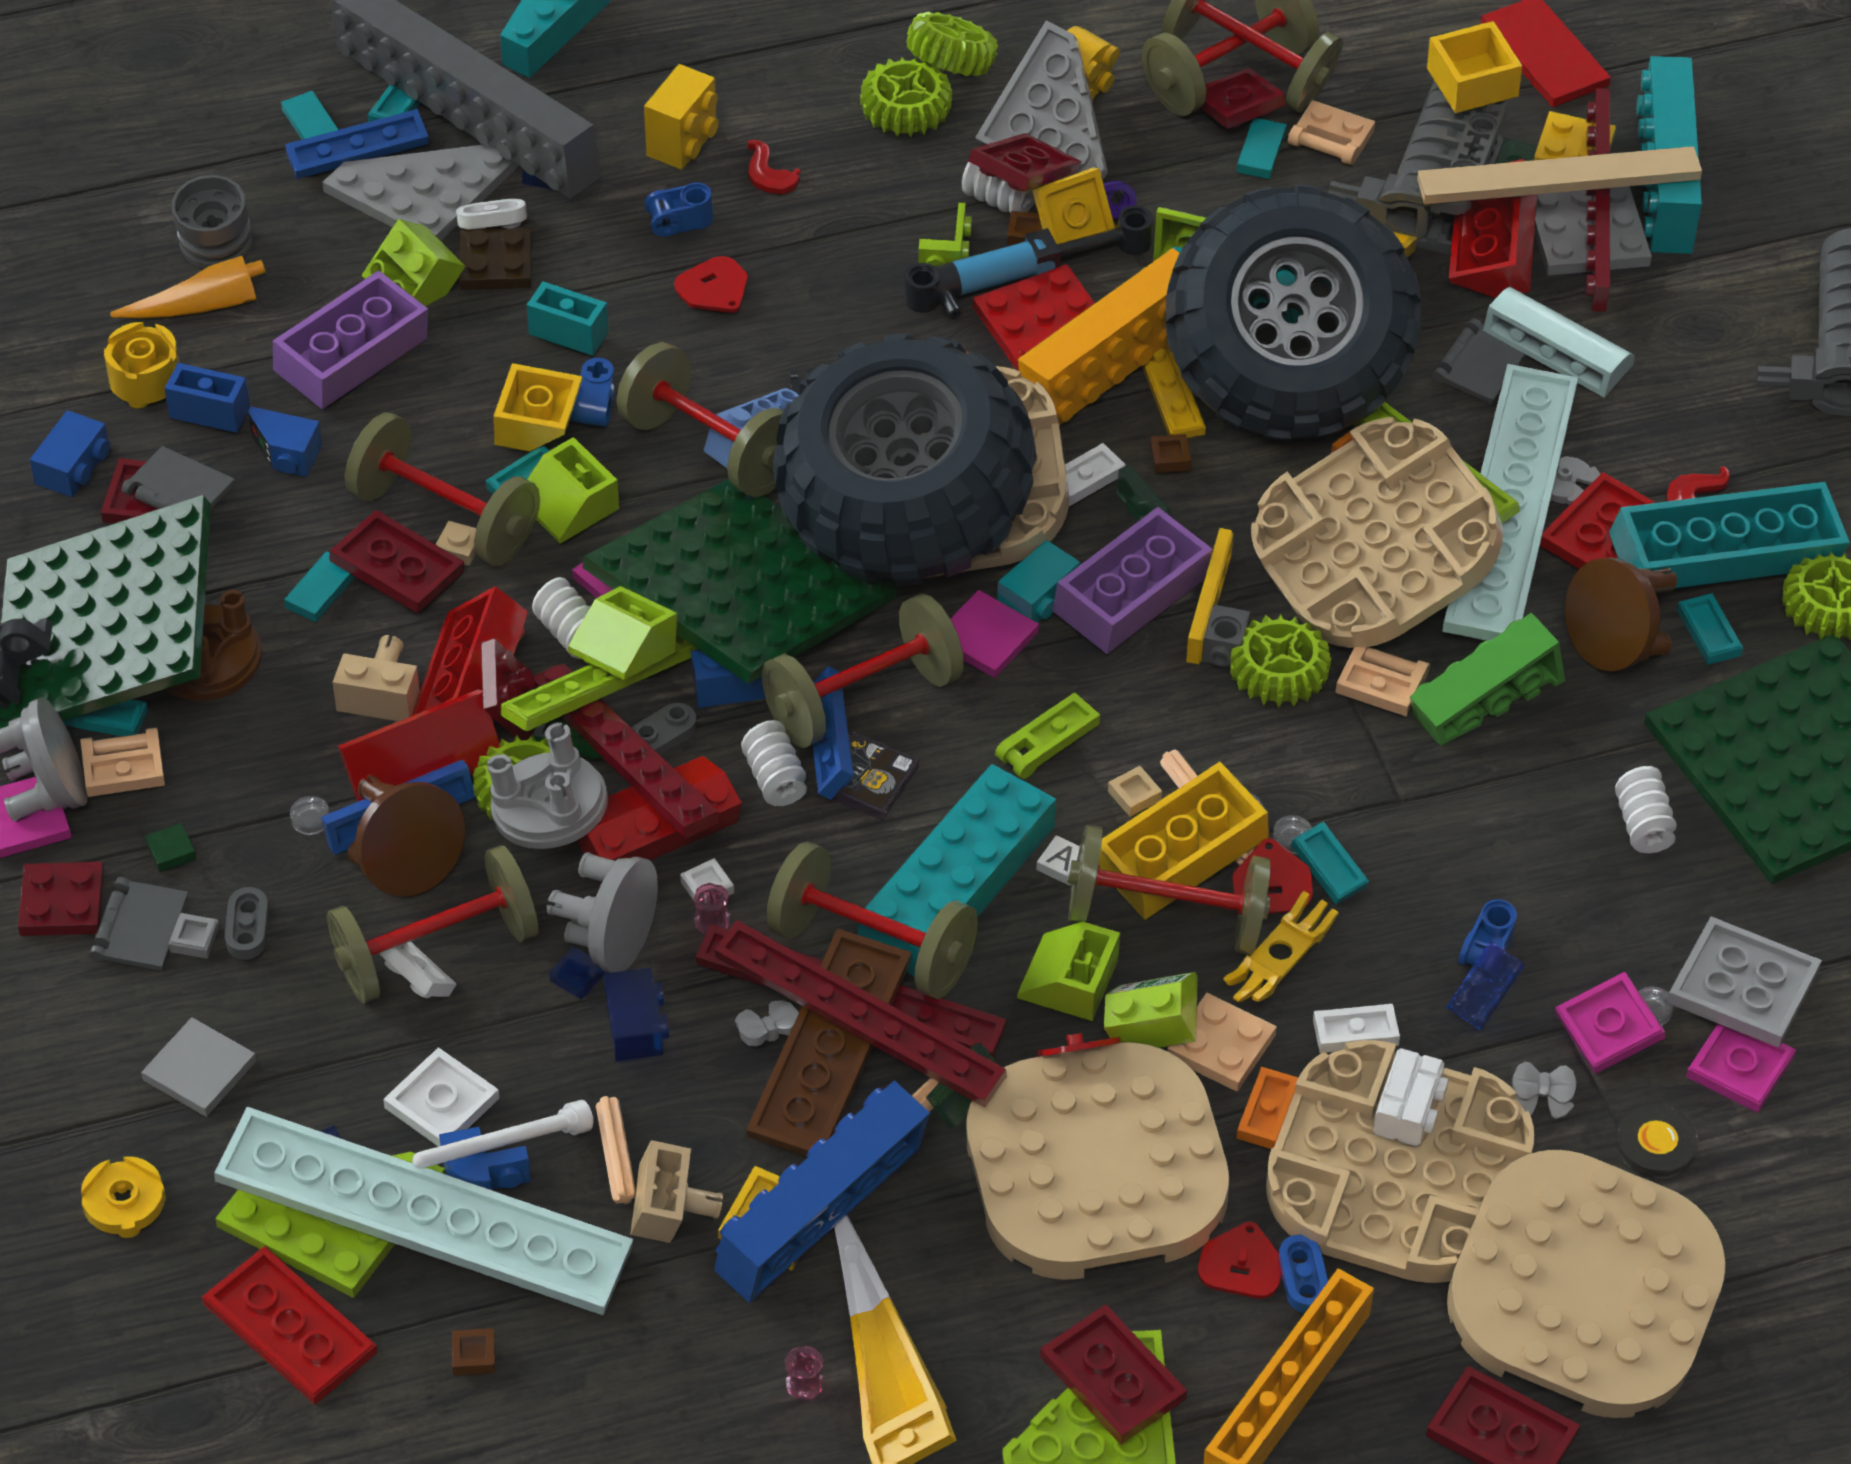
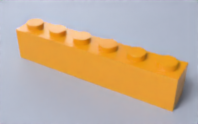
[1203,1268,1374,1464]

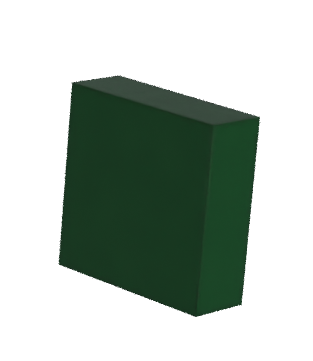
[145,823,196,872]

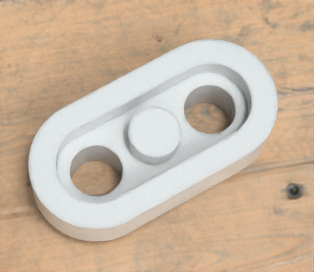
[456,199,527,230]

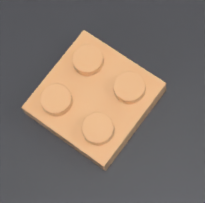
[1168,993,1277,1092]

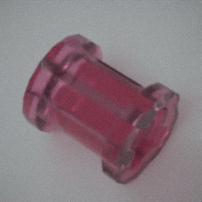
[693,883,730,934]
[785,1346,823,1400]

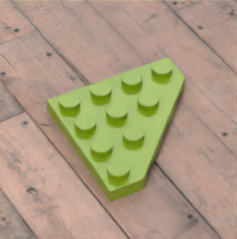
[215,1152,446,1298]
[1002,1330,1176,1464]

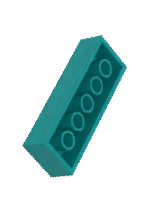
[1636,56,1702,254]
[1609,482,1850,588]
[858,764,1056,977]

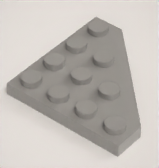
[975,20,1108,182]
[322,145,518,241]

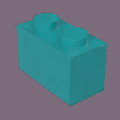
[527,281,609,356]
[997,540,1080,623]

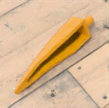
[110,256,266,318]

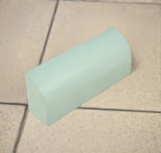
[1483,287,1634,397]

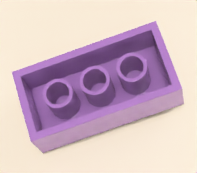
[273,271,428,409]
[1052,507,1213,654]

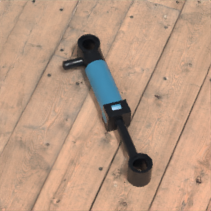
[905,205,1153,319]

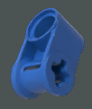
[644,183,714,237]
[570,358,614,427]
[1458,899,1517,978]

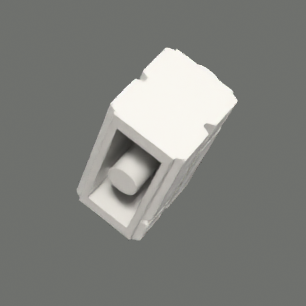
[1373,1048,1449,1147]

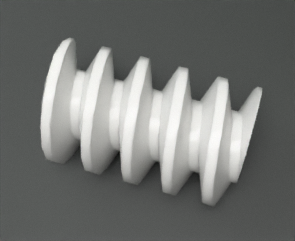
[962,162,1039,214]
[532,577,590,659]
[741,720,807,806]
[1615,766,1677,853]

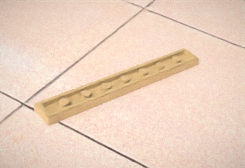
[1417,146,1702,204]

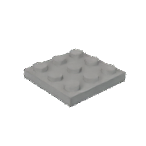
[1534,186,1652,276]
[1667,916,1822,1048]

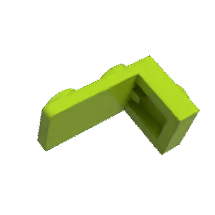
[919,203,972,266]

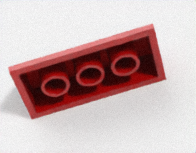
[1449,159,1537,298]
[411,586,528,722]
[577,756,742,882]

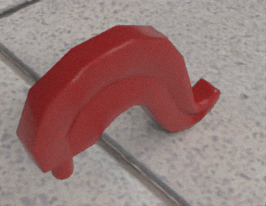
[747,140,801,195]
[1665,466,1730,502]

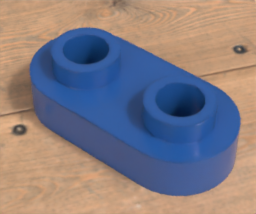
[1278,1235,1328,1314]

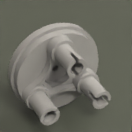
[0,697,88,822]
[487,723,608,849]
[547,852,658,974]

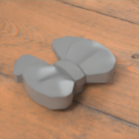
[1551,456,1600,505]
[735,1000,799,1046]
[1512,1061,1576,1119]

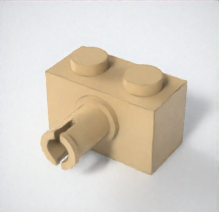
[333,635,420,721]
[630,1140,723,1243]

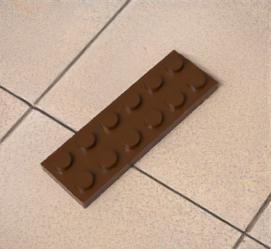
[746,928,912,1157]

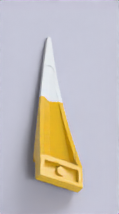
[834,1215,957,1464]

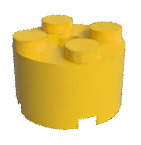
[1067,26,1120,101]
[104,322,179,409]

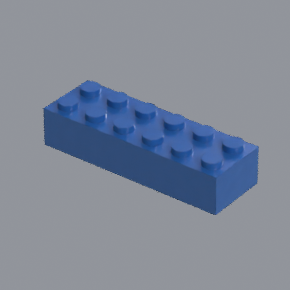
[714,1080,930,1304]

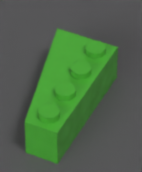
[1409,613,1565,746]

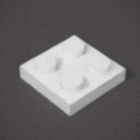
[383,1047,499,1147]

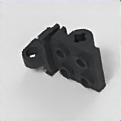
[0,617,53,710]

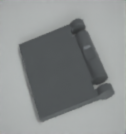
[1432,318,1526,405]
[121,446,235,510]
[89,877,188,971]

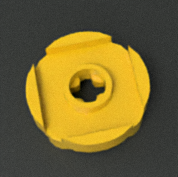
[81,1157,166,1238]

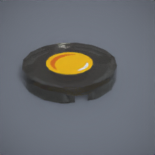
[1616,1104,1699,1179]

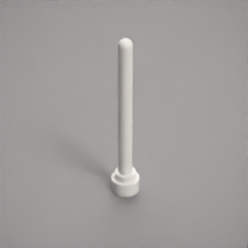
[412,1100,593,1168]

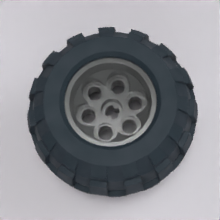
[1165,185,1421,441]
[773,333,1036,586]

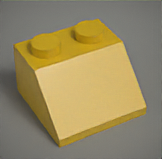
[494,363,583,452]

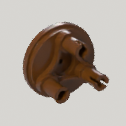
[1565,557,1677,671]
[164,590,262,701]
[347,775,465,897]

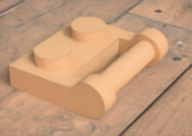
[1288,100,1375,166]
[1335,647,1430,717]
[80,728,165,797]

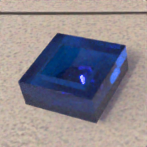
[549,946,606,1000]

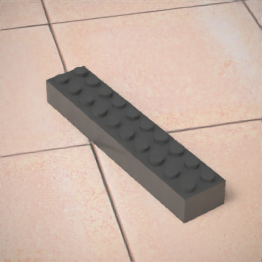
[330,0,600,198]

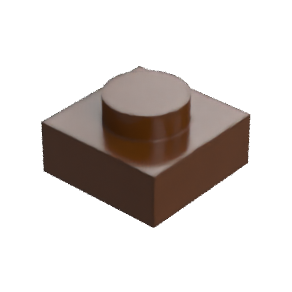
[1007,211,1042,246]
[1149,434,1192,473]
[452,1328,496,1376]

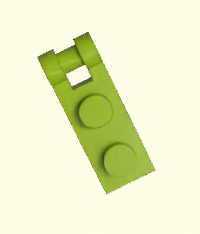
[995,692,1100,780]

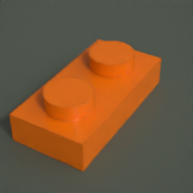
[1236,1067,1298,1149]

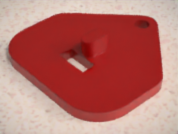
[674,256,748,313]
[1233,838,1313,914]
[1037,1033,1121,1057]
[1198,1222,1282,1299]

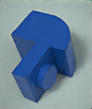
[439,1127,531,1190]

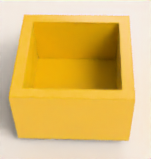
[1427,21,1522,113]
[644,64,719,170]

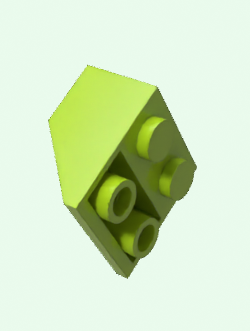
[361,218,466,306]
[527,437,619,544]
[568,586,677,680]
[1017,921,1120,1021]

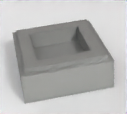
[168,913,220,959]

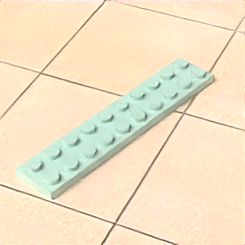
[1442,364,1578,641]
[214,1107,633,1316]

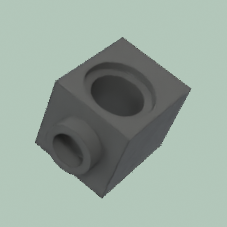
[1202,604,1250,667]

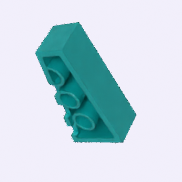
[500,0,610,78]

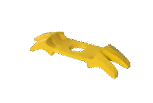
[1223,891,1338,1002]

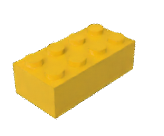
[1098,762,1269,920]

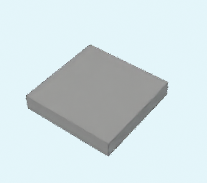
[141,1017,256,1117]

